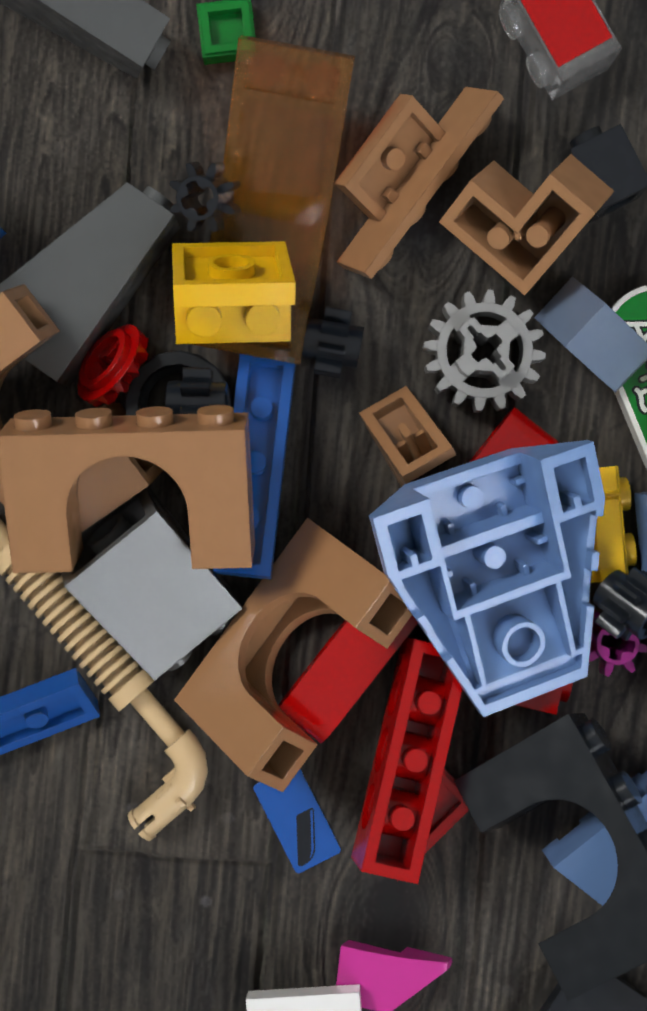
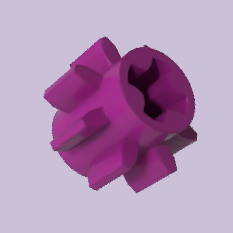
[589,610,647,677]

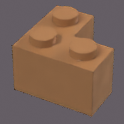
[439,154,615,295]

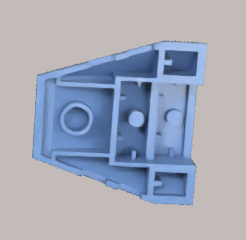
[369,440,605,717]

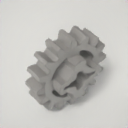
[422,289,546,413]

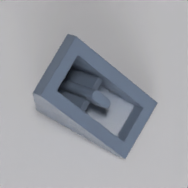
[534,276,647,393]

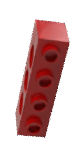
[351,638,462,884]

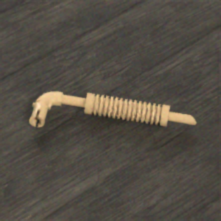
[0,518,208,841]

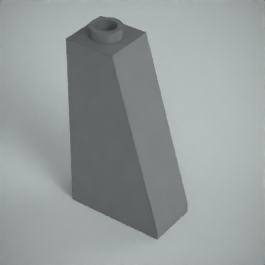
[0,0,171,79]
[0,182,180,388]

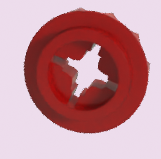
[78,324,149,408]

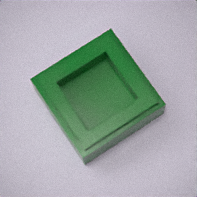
[196,0,258,65]

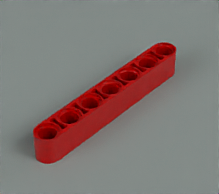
[278,407,559,743]

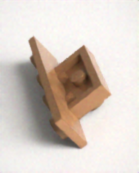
[334,87,504,279]

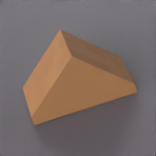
[359,386,456,487]

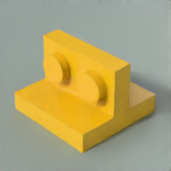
[172,241,296,344]

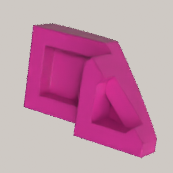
[336,940,452,1011]

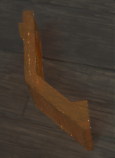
[191,35,356,365]

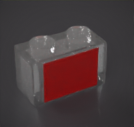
[499,0,622,101]

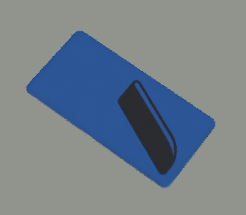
[253,769,341,873]

